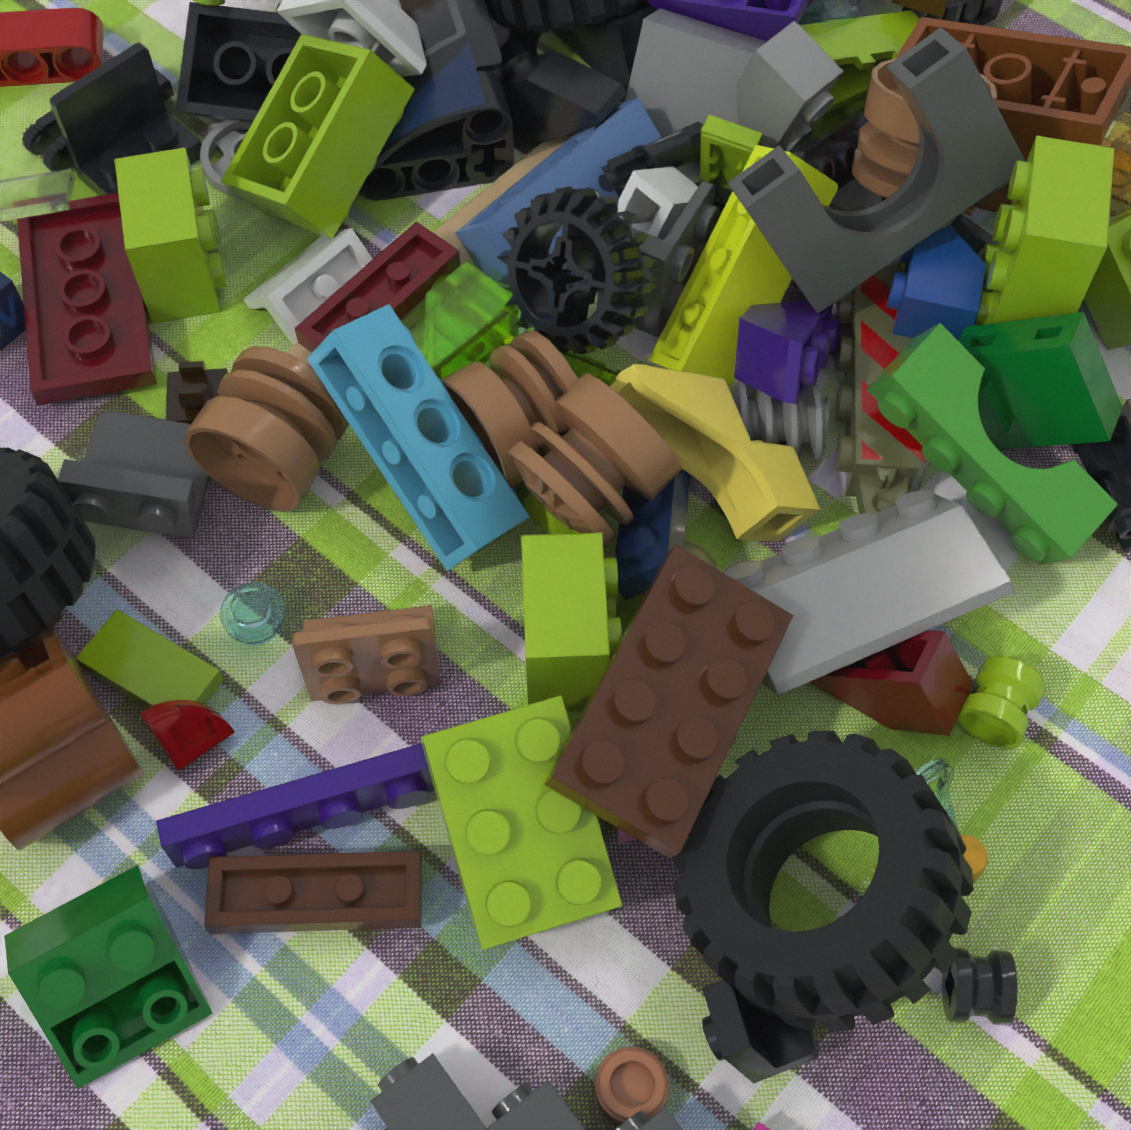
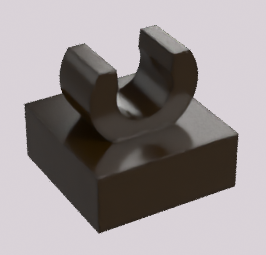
[166,361,228,424]

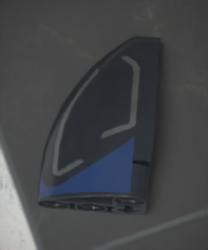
[359,0,514,201]

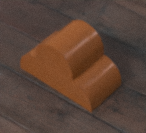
[896,17,1131,212]
[0,626,144,851]

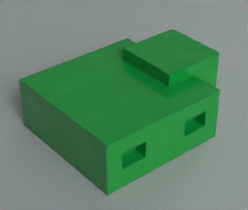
[958,312,1123,449]

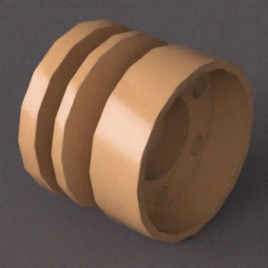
[852,58,997,198]
[441,331,578,489]
[183,346,349,512]
[506,373,682,549]

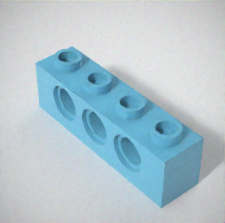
[307,304,530,571]

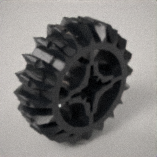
[496,186,656,355]

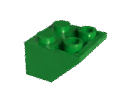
[4,865,213,1089]

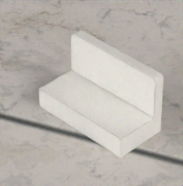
[243,228,373,345]

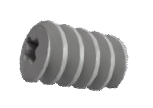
[729,379,829,462]

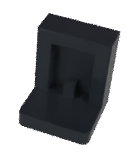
[702,979,819,1083]

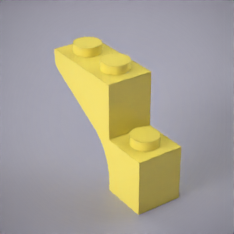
[610,364,821,542]

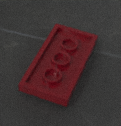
[16,193,157,406]

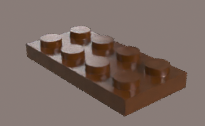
[544,545,794,859]

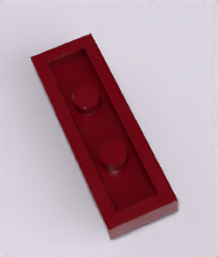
[294,221,460,353]

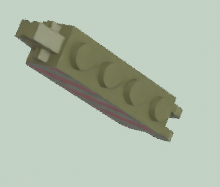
[835,262,929,514]

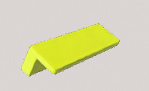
[649,145,838,389]

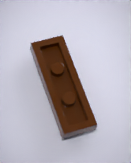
[204,851,422,934]

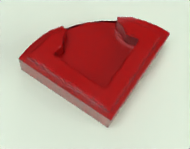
[139,700,235,771]

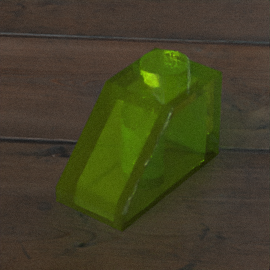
[423,260,519,379]

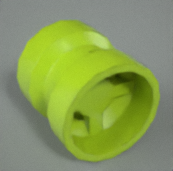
[958,656,1046,749]

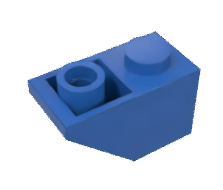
[886,225,986,340]

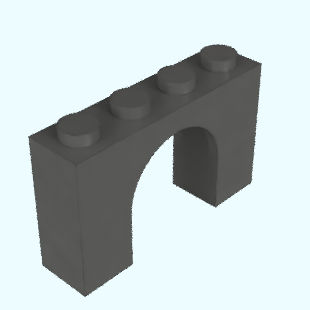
[728,27,1026,314]

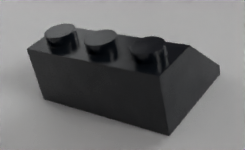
[175,2,301,123]

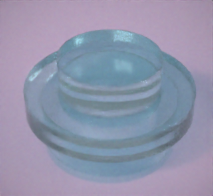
[220,582,286,645]

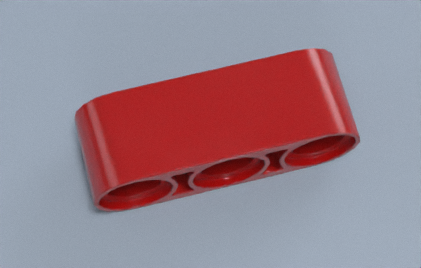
[0,8,104,87]

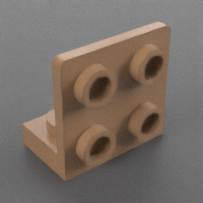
[292,605,441,705]

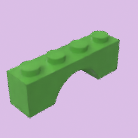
[866,323,1118,565]

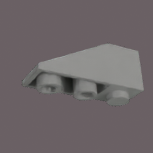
[736,20,843,153]

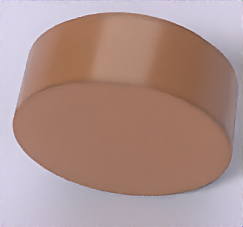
[594,1047,669,1125]

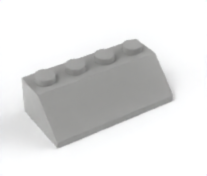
[723,490,1014,695]

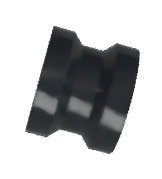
[942,947,1018,1026]

